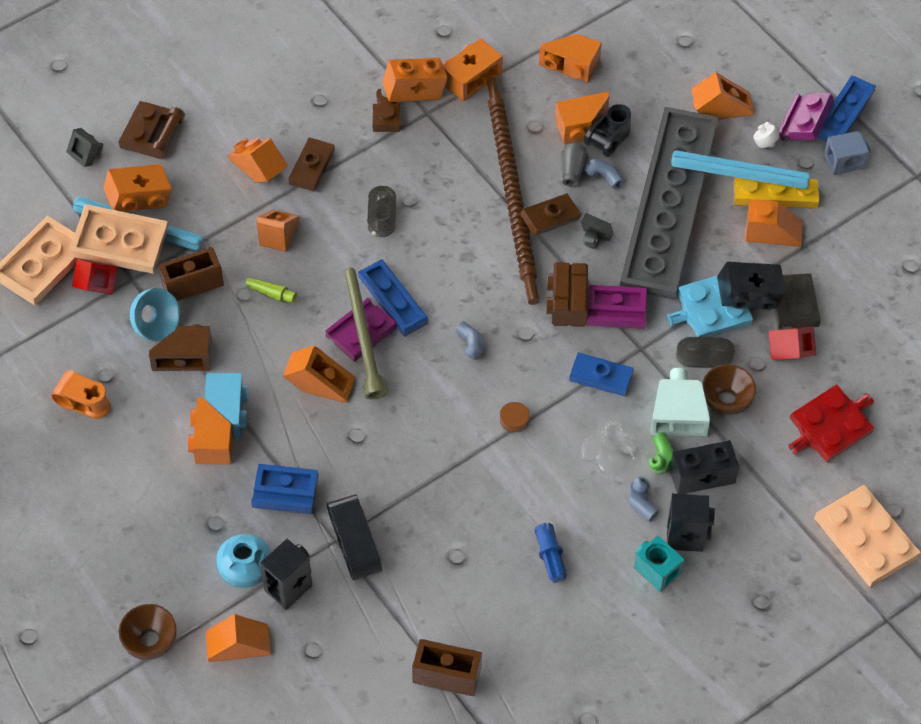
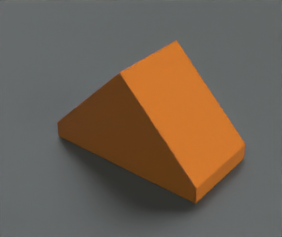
[257,209,300,252]
[206,614,271,662]

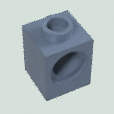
[825,131,870,175]

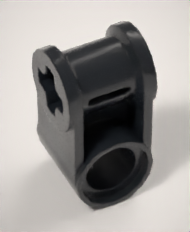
[584,104,631,157]

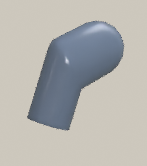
[455,321,485,360]

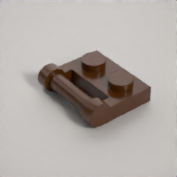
[118,101,185,159]

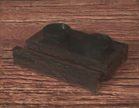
[774,273,821,329]

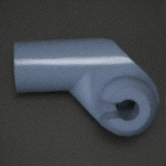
[584,158,625,189]
[629,477,659,522]

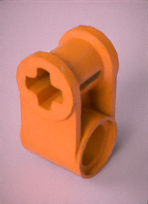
[51,370,111,419]

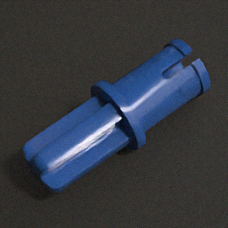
[534,523,567,583]

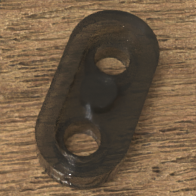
[367,186,396,237]
[676,337,735,368]

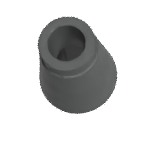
[561,143,588,187]

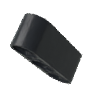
[326,494,382,580]

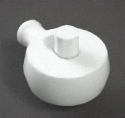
[753,122,779,148]

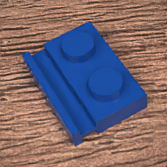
[251,464,319,514]

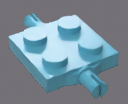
[667,275,753,341]

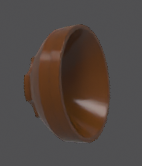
[702,364,756,415]
[118,604,177,660]

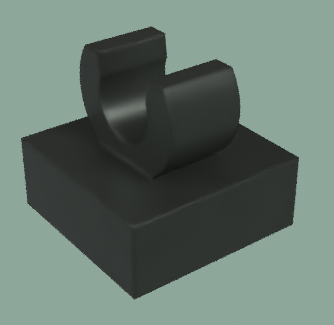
[66,128,104,167]
[581,213,614,249]

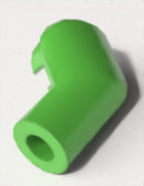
[649,432,674,473]

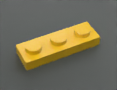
[734,177,819,209]

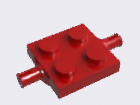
[789,384,874,463]

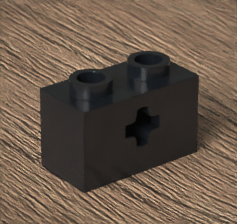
[717,261,786,310]
[670,440,739,494]
[667,493,715,552]
[260,538,312,610]

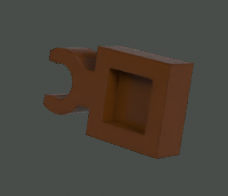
[372,89,400,132]

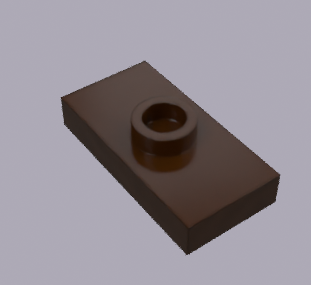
[288,137,335,192]
[520,193,582,236]

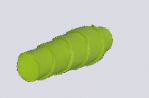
[246,277,297,303]

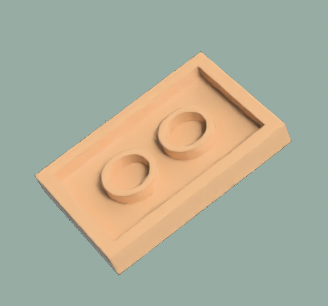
[69,204,168,274]
[0,215,79,306]
[814,485,921,587]

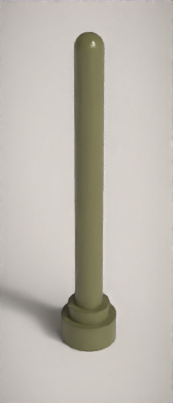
[345,267,388,399]

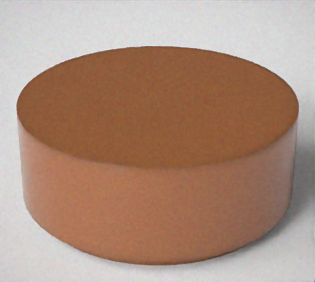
[500,402,529,432]

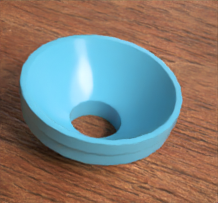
[130,288,180,341]
[216,534,271,588]

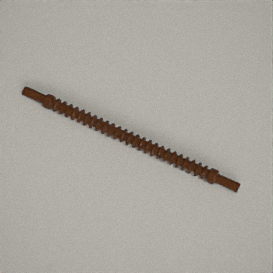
[486,77,539,305]

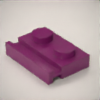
[778,93,835,140]
[587,285,647,329]
[325,298,397,362]

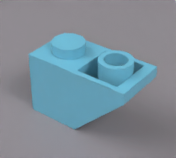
[205,373,249,439]

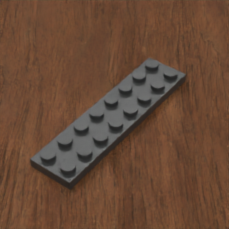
[620,107,718,299]

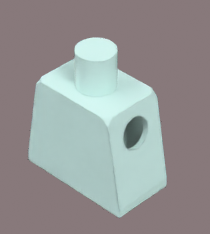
[651,368,710,436]

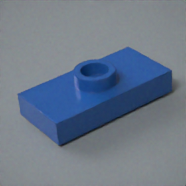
[569,352,634,396]

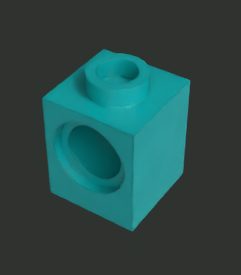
[634,536,685,592]

